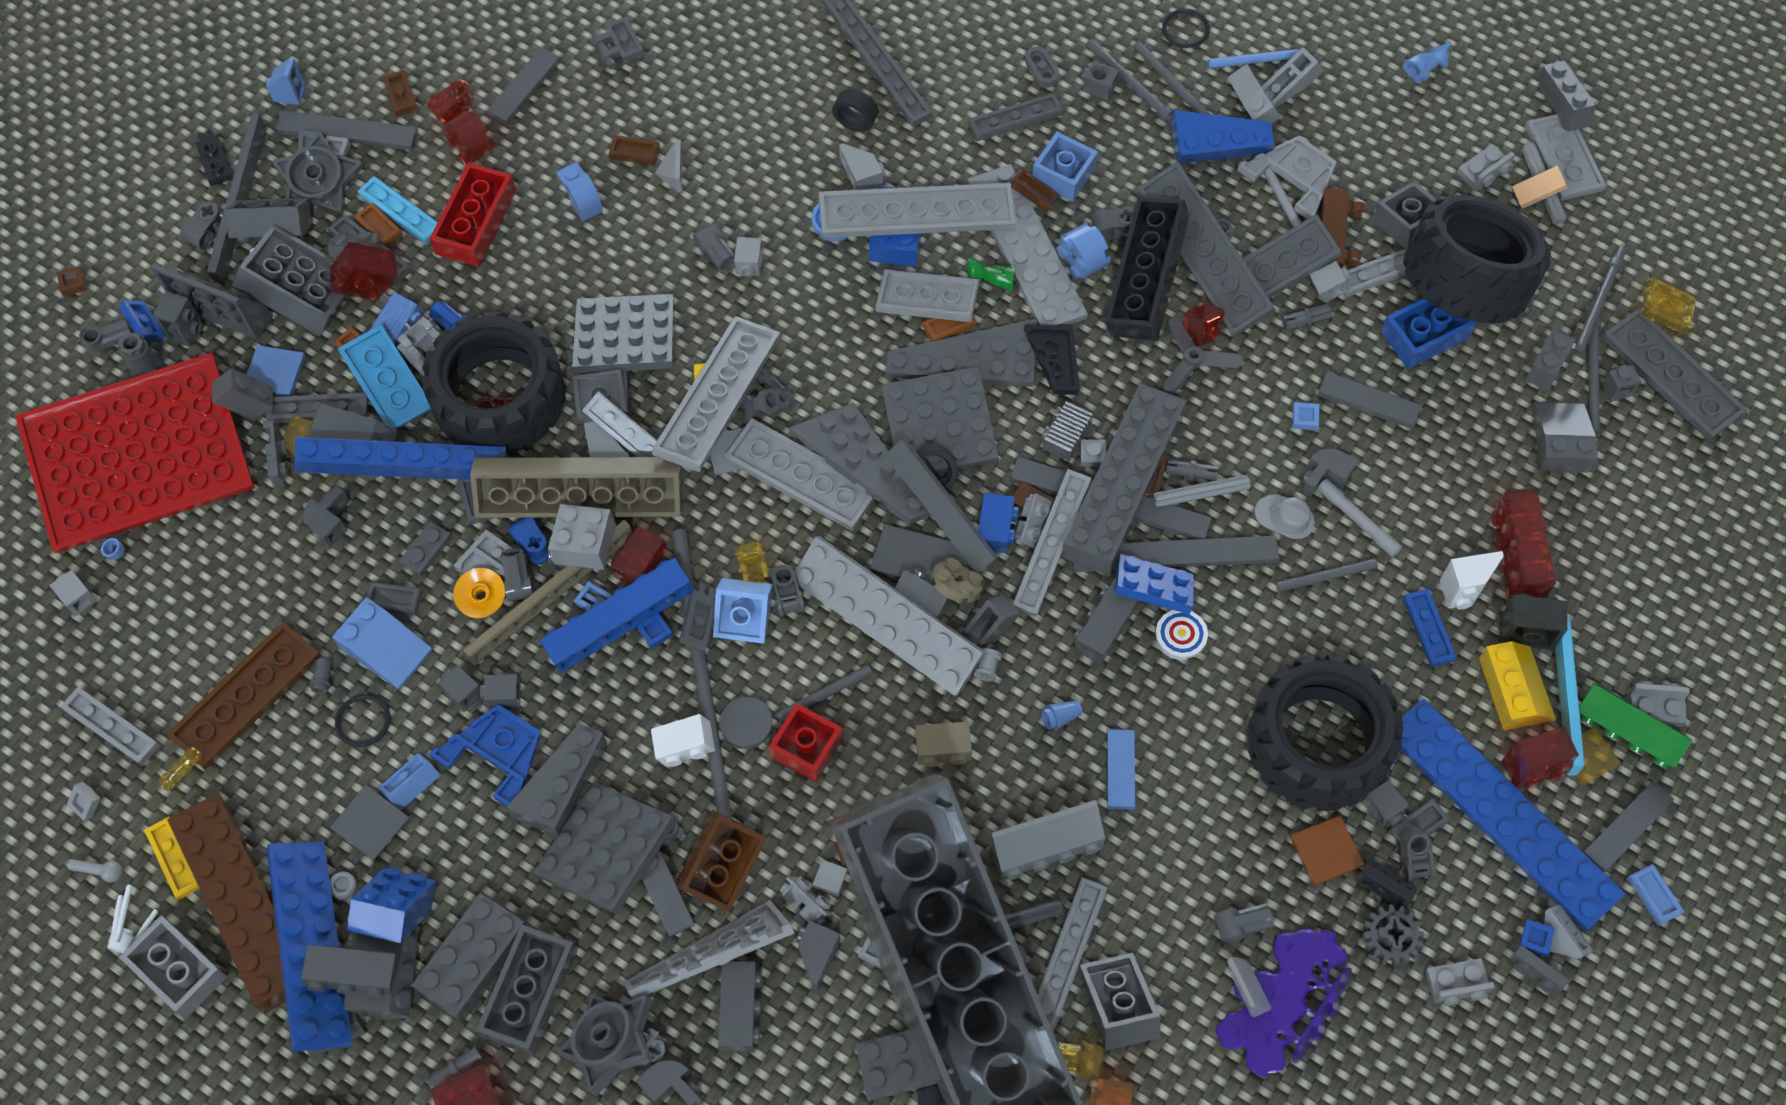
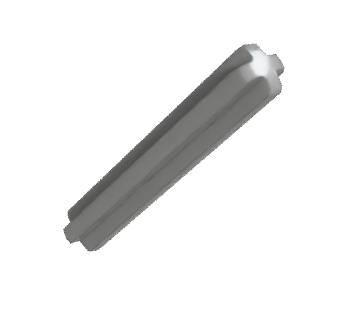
[1522,143,1566,225]
[1153,475,1250,507]

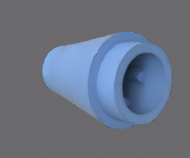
[1041,700,1082,730]

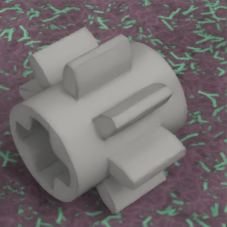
[642,1028,666,1066]

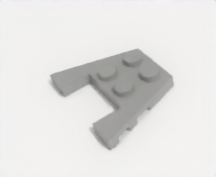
[1237,136,1337,219]

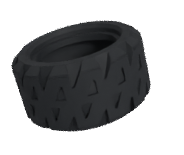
[1403,195,1551,323]
[421,312,566,455]
[1247,654,1404,811]

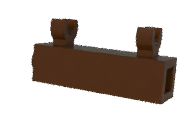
[1316,188,1364,271]

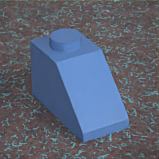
[266,58,306,105]

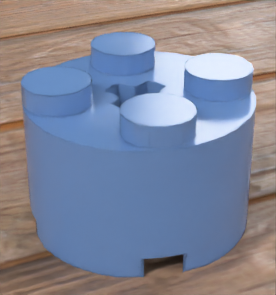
[1057,222,1111,279]

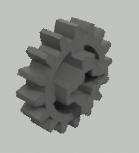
[1361,904,1425,967]

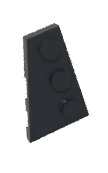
[1024,324,1080,395]

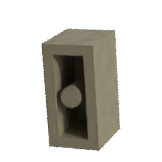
[915,721,972,767]

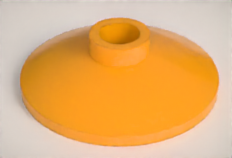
[453,568,506,619]

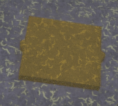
[1555,728,1621,787]

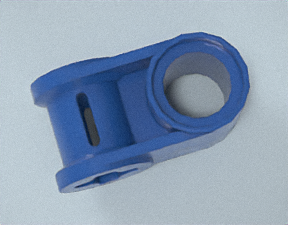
[508,517,551,565]

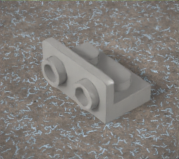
[1457,144,1515,191]
[1628,681,1690,727]
[1425,958,1495,1006]

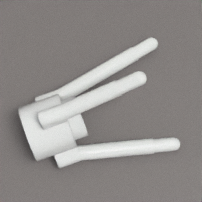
[107,885,158,953]

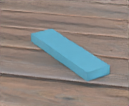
[357,176,437,245]

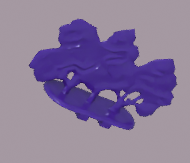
[1216,927,1352,1078]

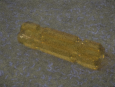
[158,747,202,791]

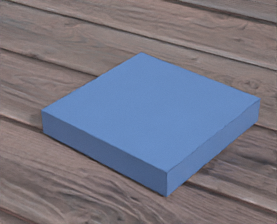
[246,345,306,397]

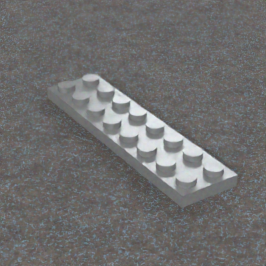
[967,164,1087,326]
[819,183,1016,238]
[652,316,780,472]
[795,536,985,696]

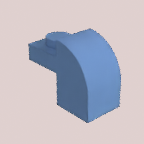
[556,162,603,222]

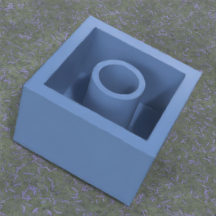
[1033,132,1098,202]

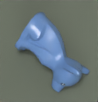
[1403,41,1451,83]

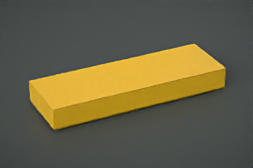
[144,817,199,900]

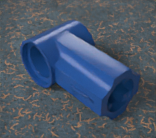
[429,301,468,330]

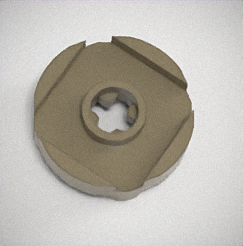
[930,558,983,603]

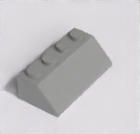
[990,800,1105,880]

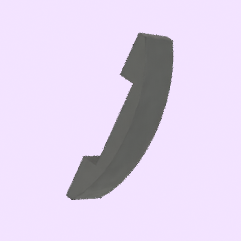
[1583,781,1674,872]

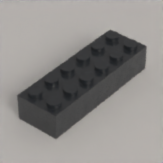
[1105,196,1190,341]

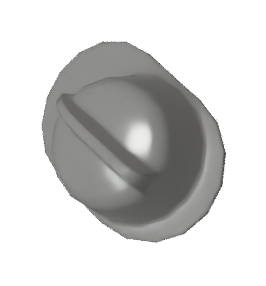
[1255,494,1315,539]

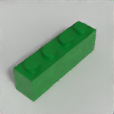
[1579,682,1693,768]

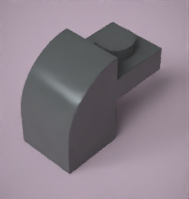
[1302,449,1358,498]
[304,485,350,549]
[635,1060,702,1105]

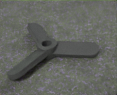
[1163,317,1243,394]

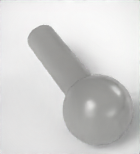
[68,859,123,883]

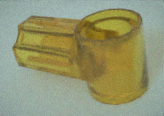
[1057,1042,1105,1078]

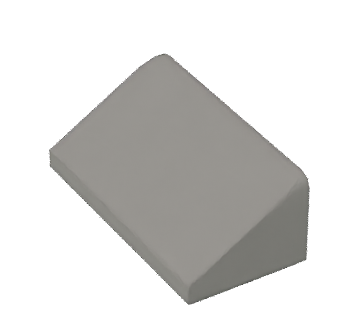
[1227,957,1271,1018]

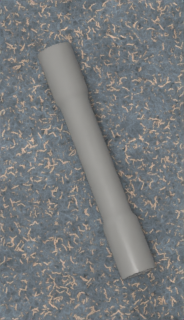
[1317,478,1403,558]

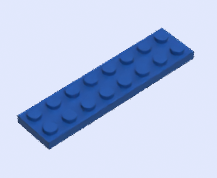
[266,842,352,1052]

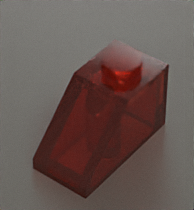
[1183,303,1225,347]

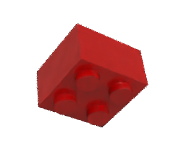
[769,703,844,783]

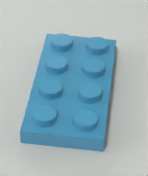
[338,324,431,430]

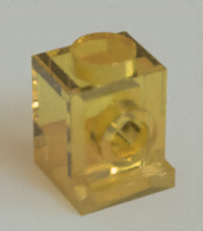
[735,541,769,583]

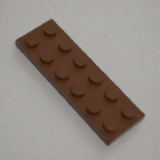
[166,622,322,770]

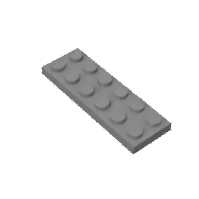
[724,418,876,532]

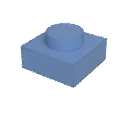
[1292,402,1319,431]

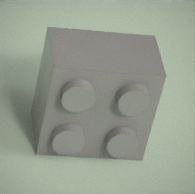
[548,504,616,570]

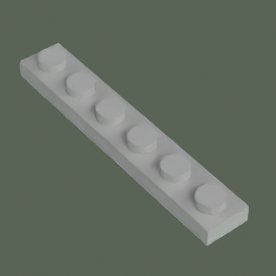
[1013,469,1091,617]

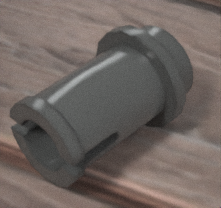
[309,658,332,694]

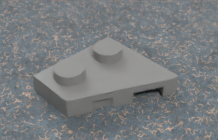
[453,530,526,579]

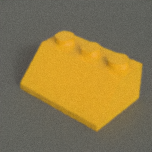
[1479,642,1556,731]

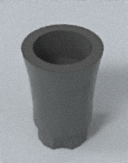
[118,333,164,378]

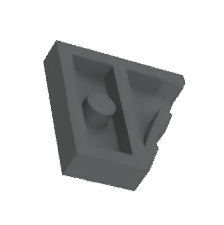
[263,420,290,487]

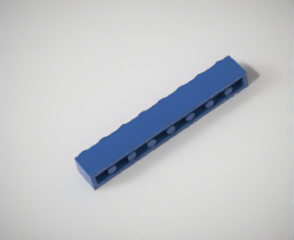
[294,437,506,480]

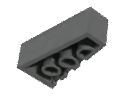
[506,723,607,837]

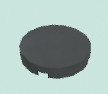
[719,697,773,749]

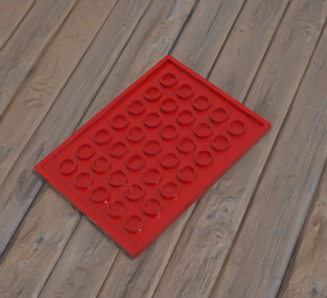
[15,353,255,554]

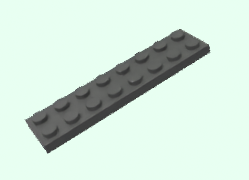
[1138,161,1276,337]

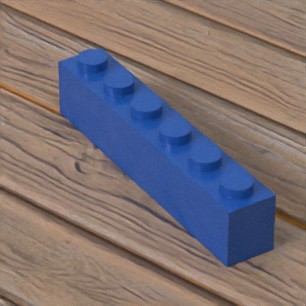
[540,558,694,673]

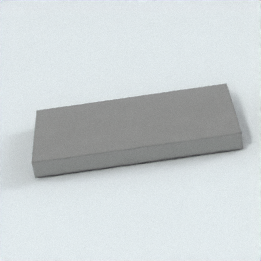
[1525,114,1606,201]
[876,269,980,322]

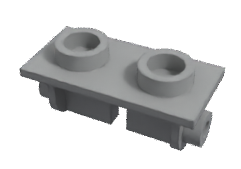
[1014,493,1052,549]
[780,876,835,926]

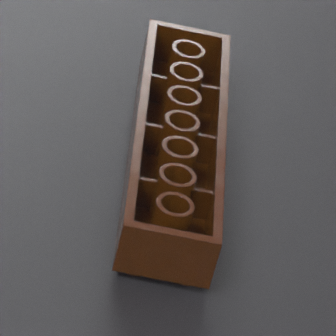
[167,793,286,1014]

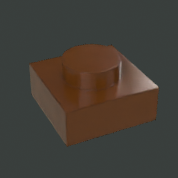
[57,266,87,297]

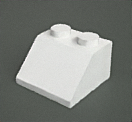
[1440,551,1504,609]

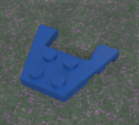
[429,704,542,807]

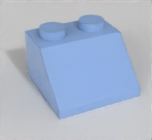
[713,578,773,644]

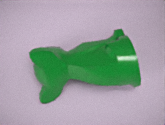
[967,258,1015,293]

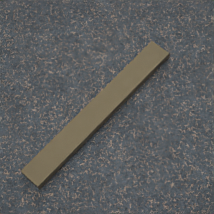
[463,520,633,666]

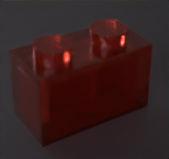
[611,526,667,585]

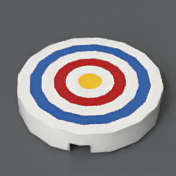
[1155,610,1208,660]

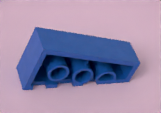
[1170,110,1274,164]

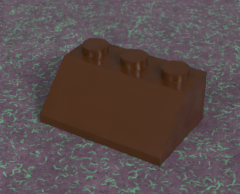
[675,810,767,913]

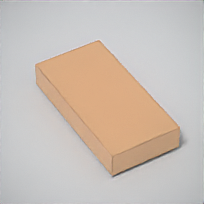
[1512,165,1568,209]

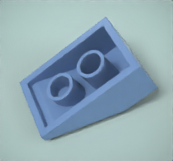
[332,597,433,690]

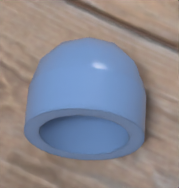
[101,538,125,560]

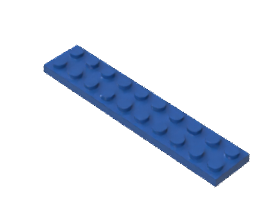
[1400,698,1625,932]

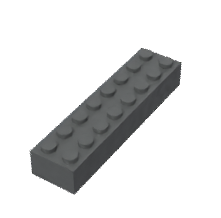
[1062,383,1187,576]

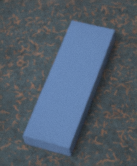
[1107,729,1135,810]

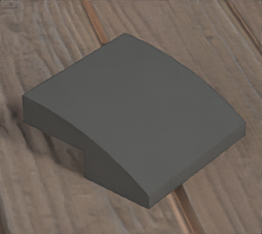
[330,785,409,861]

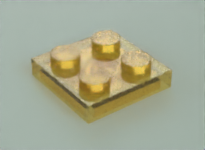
[1641,277,1696,334]

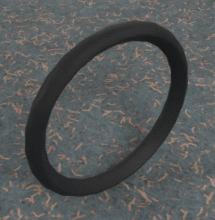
[1162,8,1210,48]
[335,694,391,747]

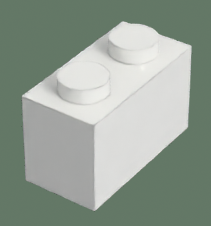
[651,714,715,767]

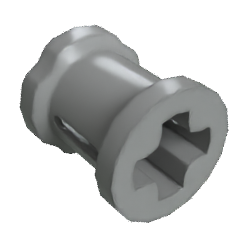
[973,648,1002,682]

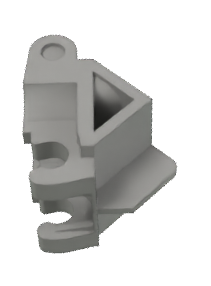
[397,316,442,376]

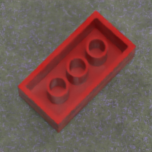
[429,163,516,267]

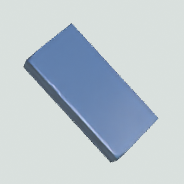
[378,753,440,810]

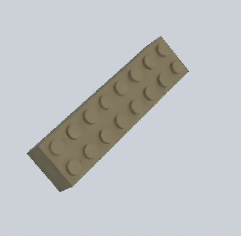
[470,457,682,518]

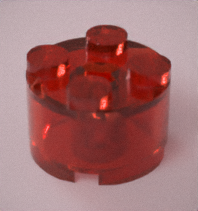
[442,109,495,166]

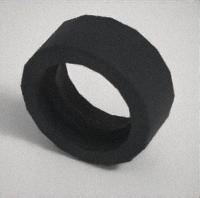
[832,89,879,132]
[916,445,958,491]

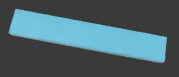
[1555,618,1584,776]

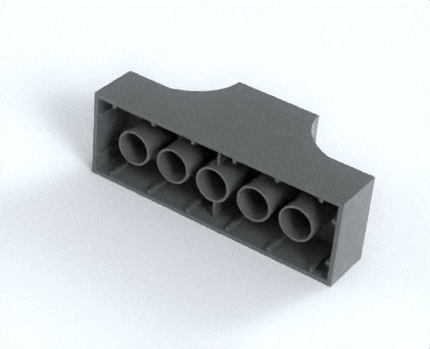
[828,774,1083,1105]

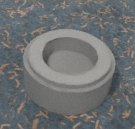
[329,872,358,901]

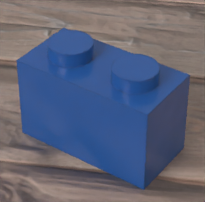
[978,493,1019,554]

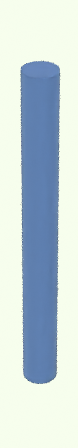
[1207,49,1299,68]

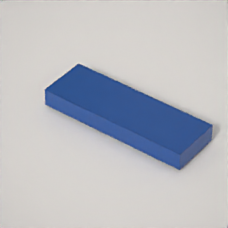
[1402,589,1457,668]

